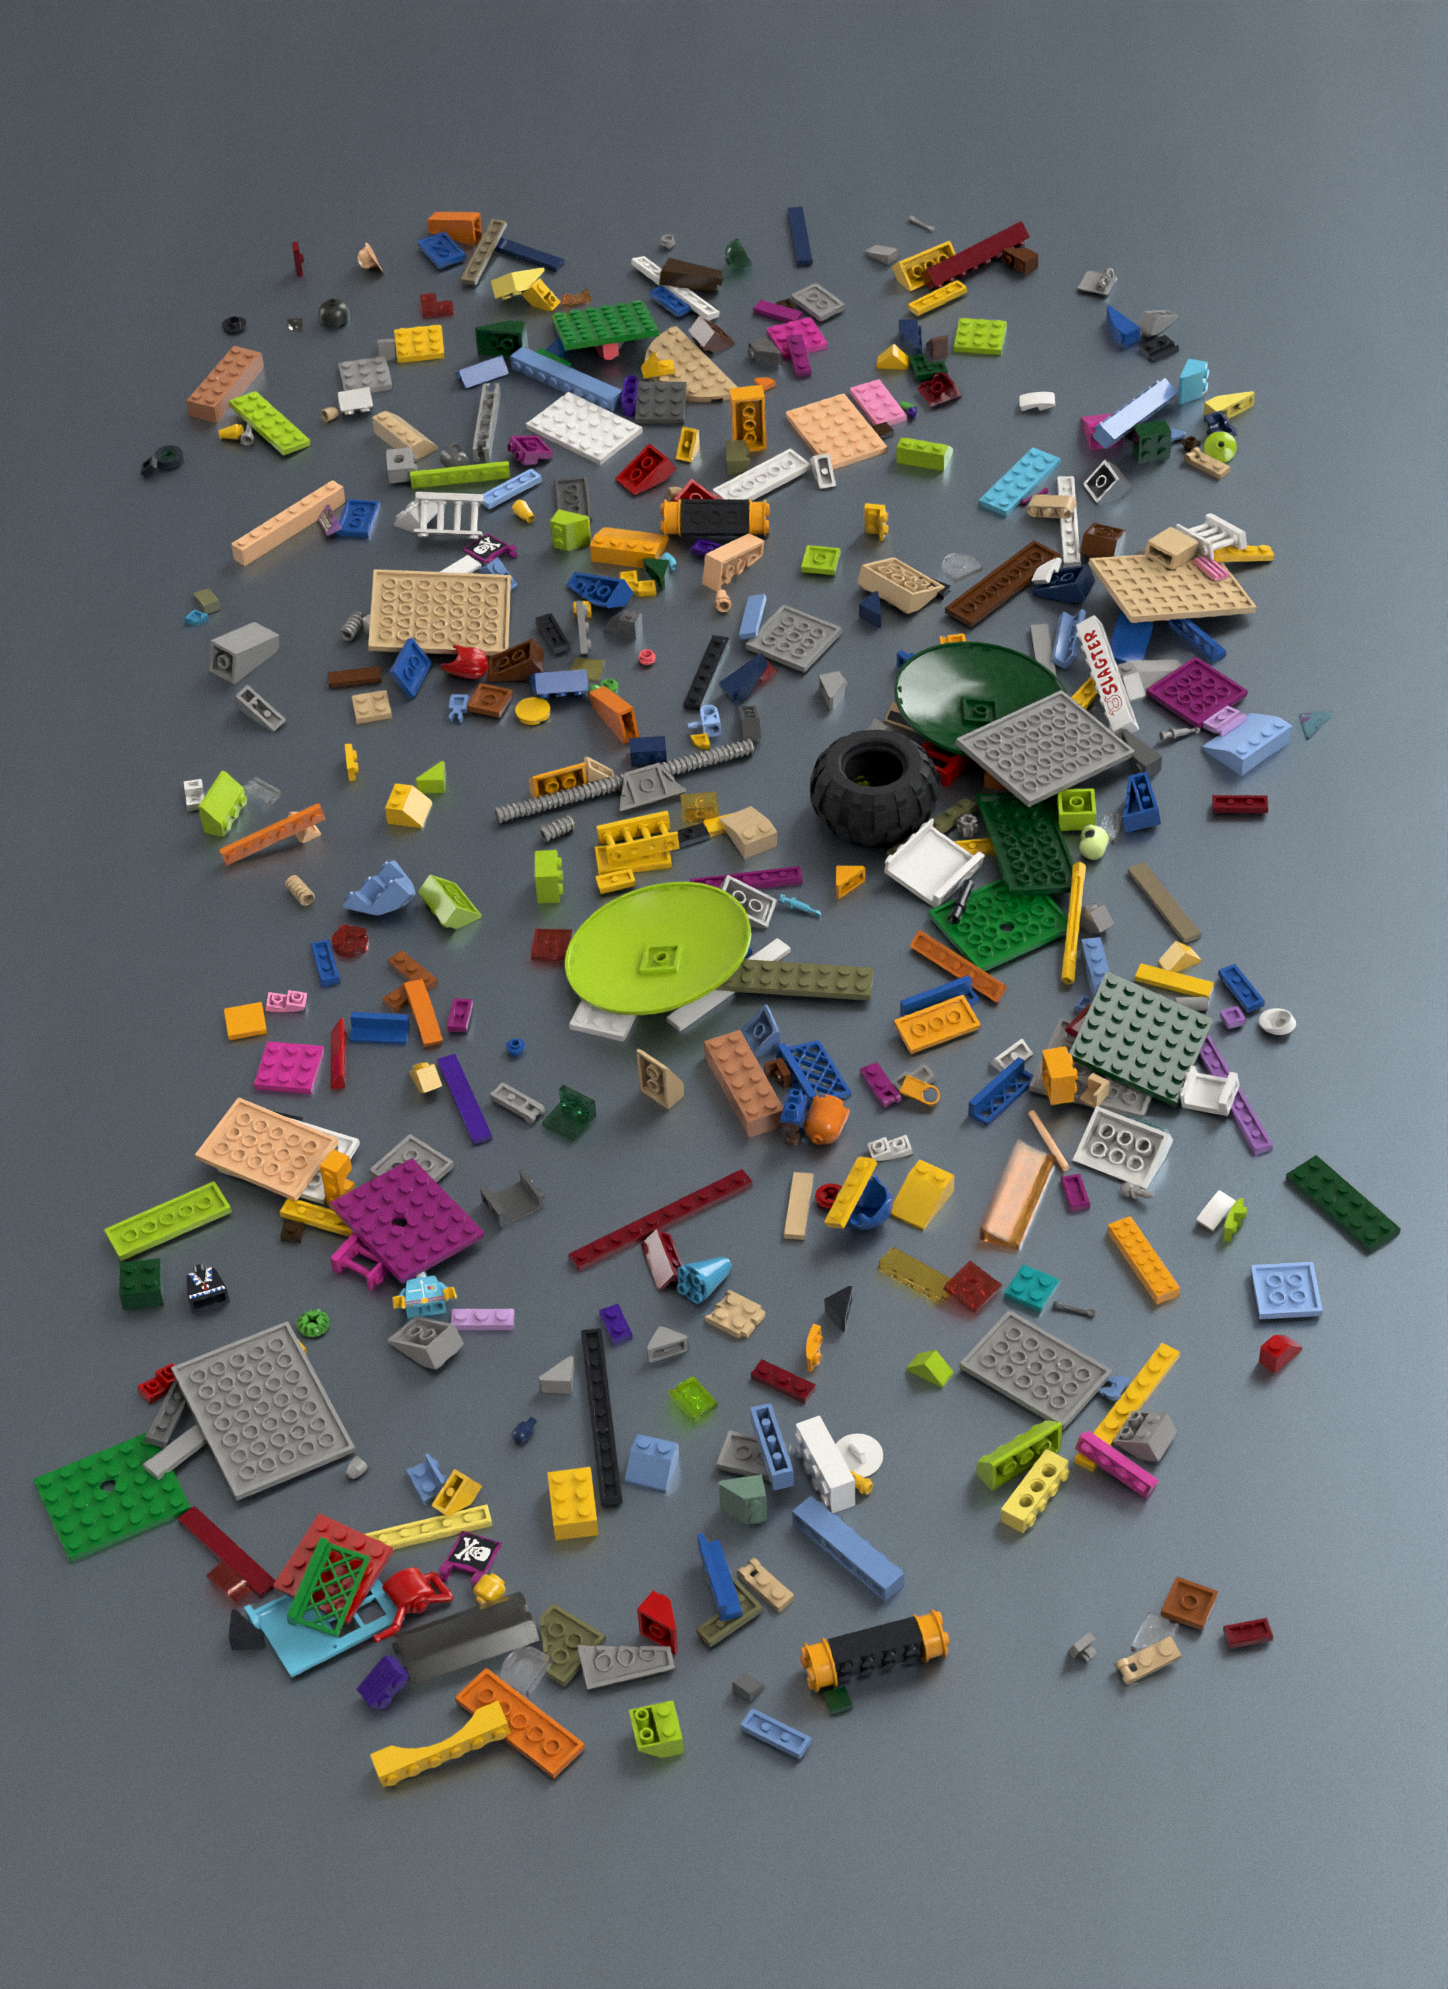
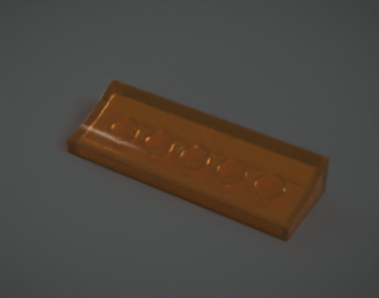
[980,1139,1056,1250]

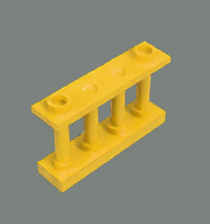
[596,811,679,864]

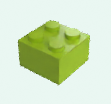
[1057,789,1096,831]
[535,850,563,903]

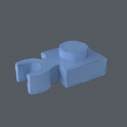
[448,694,470,723]

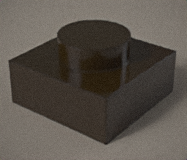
[280,1221,305,1243]

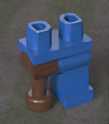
[780,1089,807,1147]

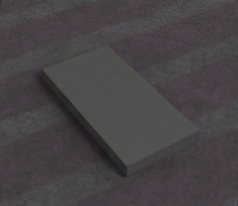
[554,477,592,523]

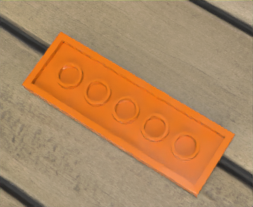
[455,1668,585,1779]

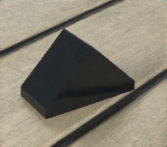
[824,1286,853,1331]
[228,1608,266,1650]

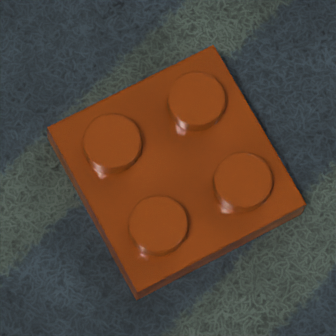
[467,683,513,718]
[1161,1576,1219,1631]

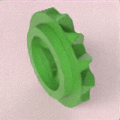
[296,1308,330,1337]

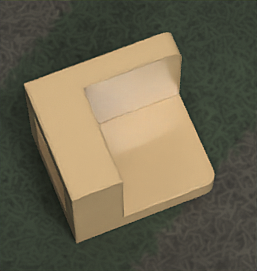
[1080,1073,1109,1108]

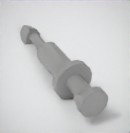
[1159,727,1201,740]

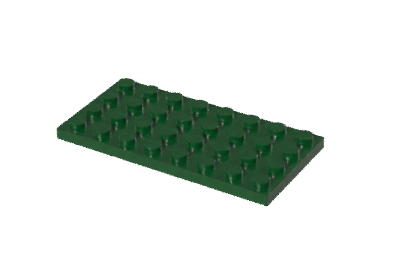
[974,793,1074,896]

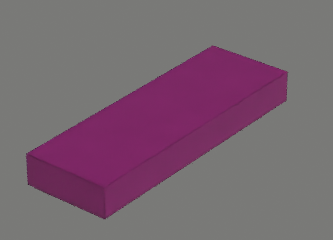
[753,300,802,323]

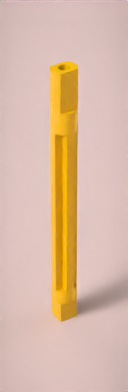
[1061,861,1086,985]

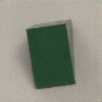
[643,558,671,590]

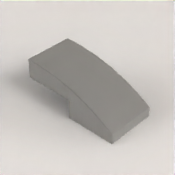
[891,1063,937,1096]

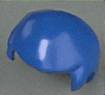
[838,1175,893,1231]

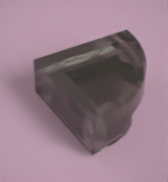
[287,318,303,332]

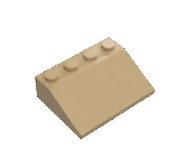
[857,557,945,614]

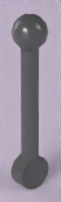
[1053,1301,1096,1318]

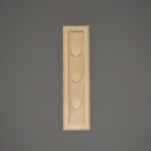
[784,1172,814,1240]

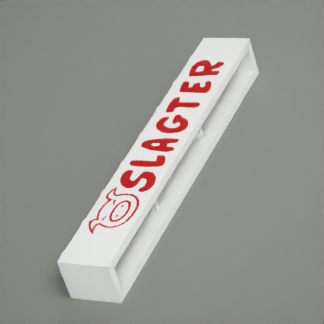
[1076,615,1139,739]

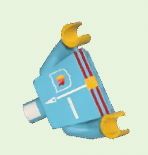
[392,1271,457,1319]

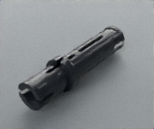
[948,879,975,924]

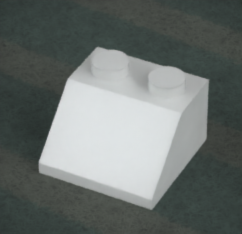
[337,387,373,416]

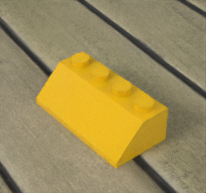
[891,240,956,291]

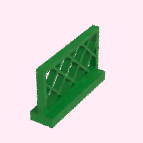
[287,1537,370,1638]

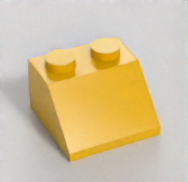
[385,783,432,828]

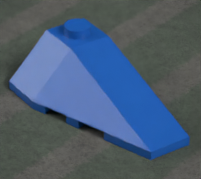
[566,572,634,608]

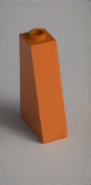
[427,212,483,247]
[589,686,640,745]

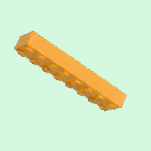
[1107,1216,1180,1305]

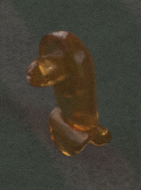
[561,289,592,307]

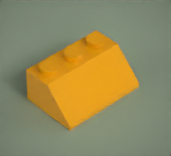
[528,763,587,798]

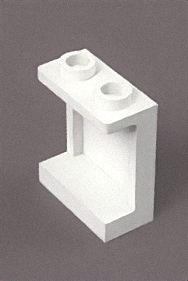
[1179,1066,1239,1116]

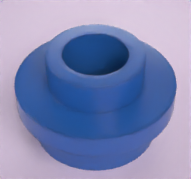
[506,1038,525,1056]

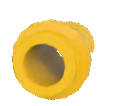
[850,1470,874,1494]

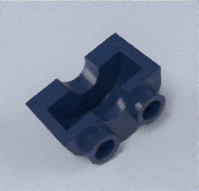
[1204,410,1237,437]

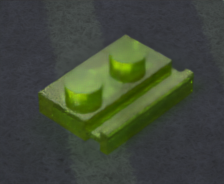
[668,1375,718,1422]

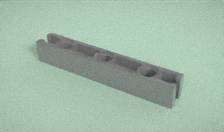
[472,383,501,462]

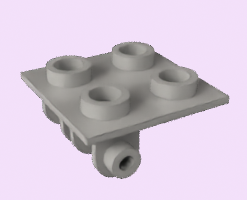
[1077,267,1117,296]

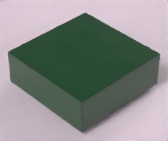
[824,1686,852,1715]

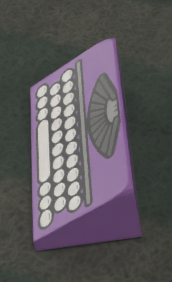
[318,504,342,536]

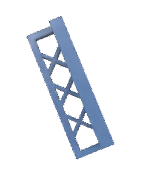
[1051,609,1086,670]

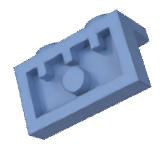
[406,1453,448,1506]

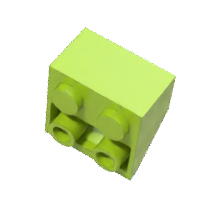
[629,1700,684,1758]

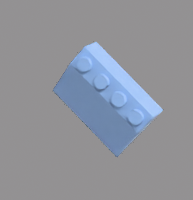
[1202,713,1292,776]

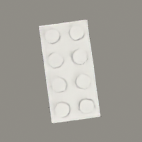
[794,1415,855,1514]

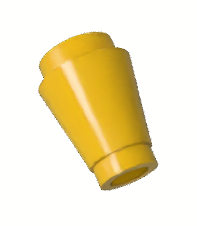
[219,424,244,440]
[512,500,535,523]

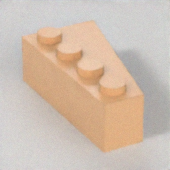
[702,533,764,592]

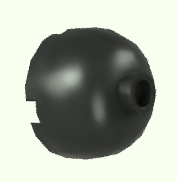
[319,299,350,329]

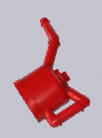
[373,1567,453,1643]

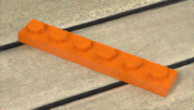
[219,803,326,866]
[909,930,1008,1003]

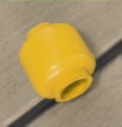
[473,1573,506,1607]

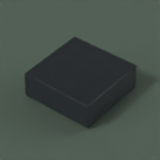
[141,455,158,477]

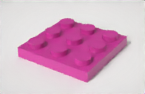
[766,317,828,360]
[254,1041,324,1094]

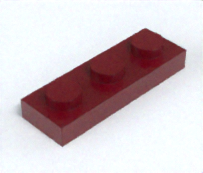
[1212,795,1268,814]
[751,1359,816,1404]

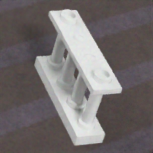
[414,492,484,540]
[1176,513,1247,560]

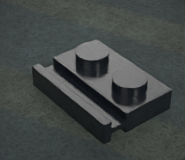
[1139,335,1179,362]

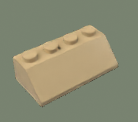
[372,411,438,460]

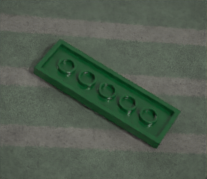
[1286,1155,1401,1253]

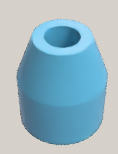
[660,553,677,570]

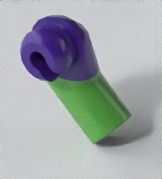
[900,401,918,418]

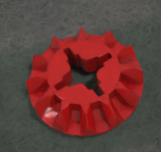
[815,1183,842,1210]

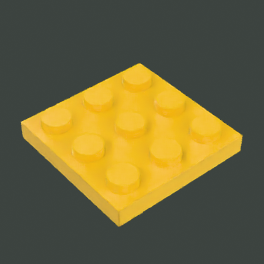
[394,325,445,363]

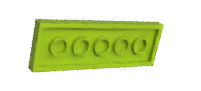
[229,391,311,456]
[104,1181,232,1261]

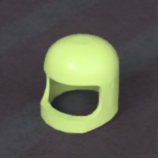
[1079,824,1109,860]

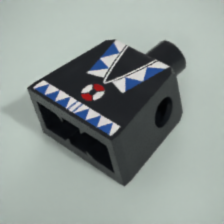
[186,1264,230,1313]

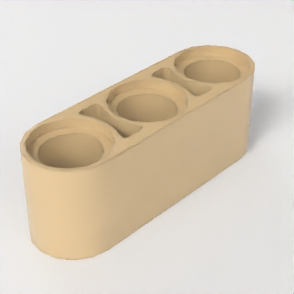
[1026,494,1077,518]

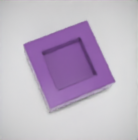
[1220,1006,1246,1029]

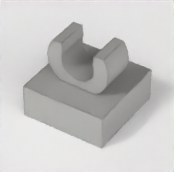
[1067,1632,1097,1662]

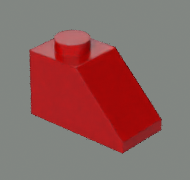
[1259,1335,1302,1374]

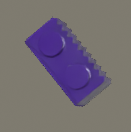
[356,1655,410,1710]

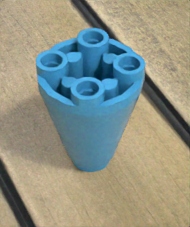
[677,1257,732,1304]

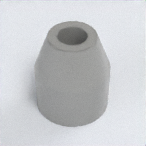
[345,1456,368,1480]

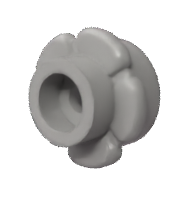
[660,234,675,248]

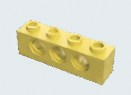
[1001,1449,1070,1533]

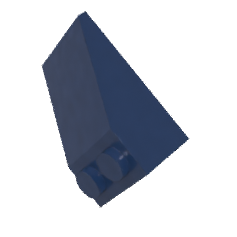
[1032,564,1096,603]

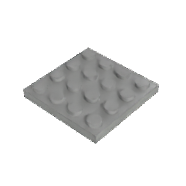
[746,604,842,673]

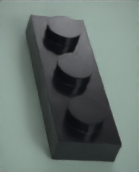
[535,613,570,654]

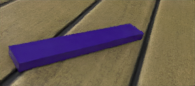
[437,1054,492,1145]

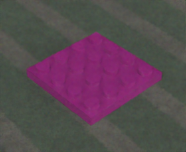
[1146,657,1248,728]

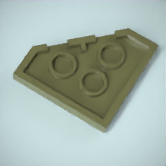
[539,1603,606,1687]

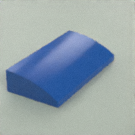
[1110,611,1153,665]

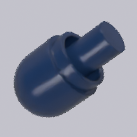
[512,1417,537,1444]

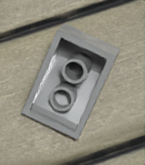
[719,875,777,929]
[387,1316,464,1369]

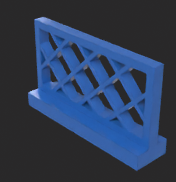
[776,1040,852,1111]

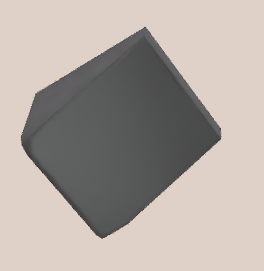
[732,1674,764,1702]

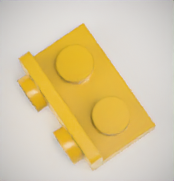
[864,503,889,541]

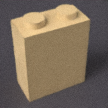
[1144,527,1199,570]

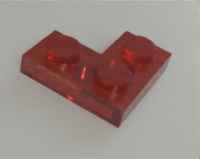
[420,293,454,318]

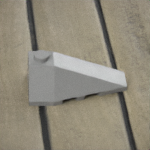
[1117,660,1182,703]

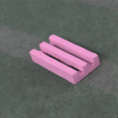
[1194,556,1229,581]

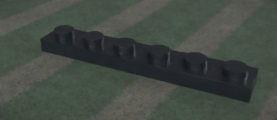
[684,635,730,711]

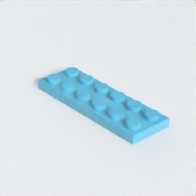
[979,447,1061,517]

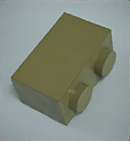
[726,440,750,475]

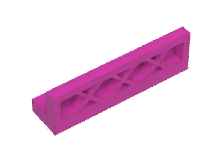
[1075,1430,1159,1499]

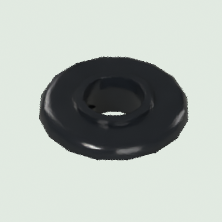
[222,316,247,333]

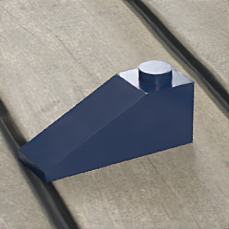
[719,653,768,705]

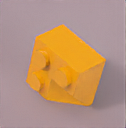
[1041,1046,1078,1105]

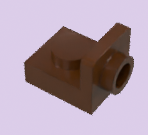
[763,1058,792,1089]

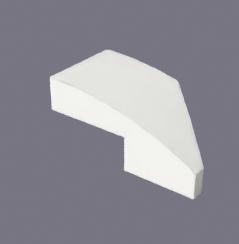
[1032,558,1062,584]

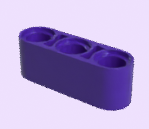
[621,375,638,417]

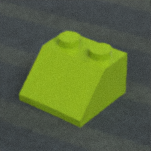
[550,509,591,551]

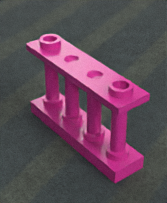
[330,1222,399,1291]

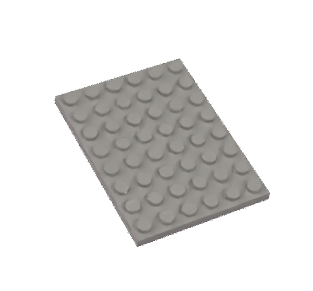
[955,690,1135,807]
[171,1321,355,1501]

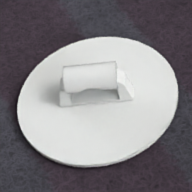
[835,1434,883,1477]

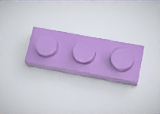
[451,1309,515,1330]

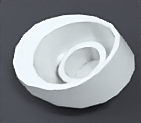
[1259,1008,1296,1035]

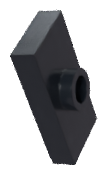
[671,822,710,848]

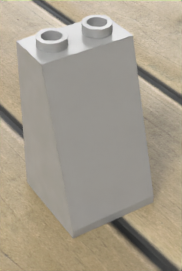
[209,622,280,684]

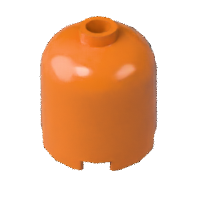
[804,1094,850,1145]

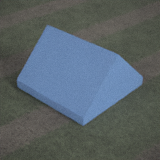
[740,1004,780,1057]

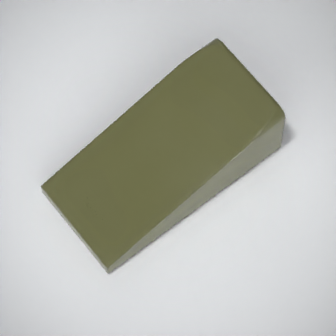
[193,588,221,614]

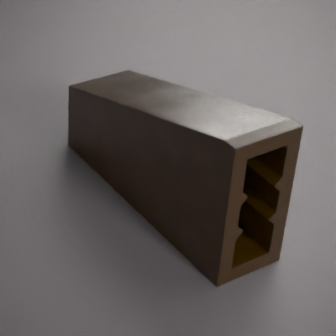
[659,258,724,292]

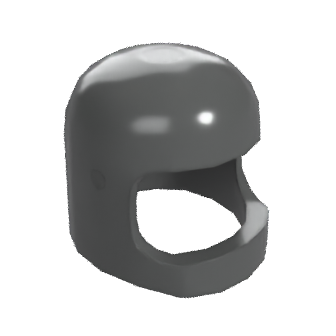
[440,442,469,468]

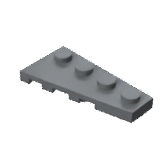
[577,1645,675,1691]

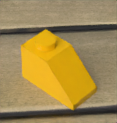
[431,1469,482,1516]

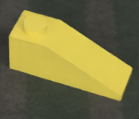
[1204,391,1255,418]

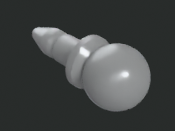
[1120,1182,1154,1199]

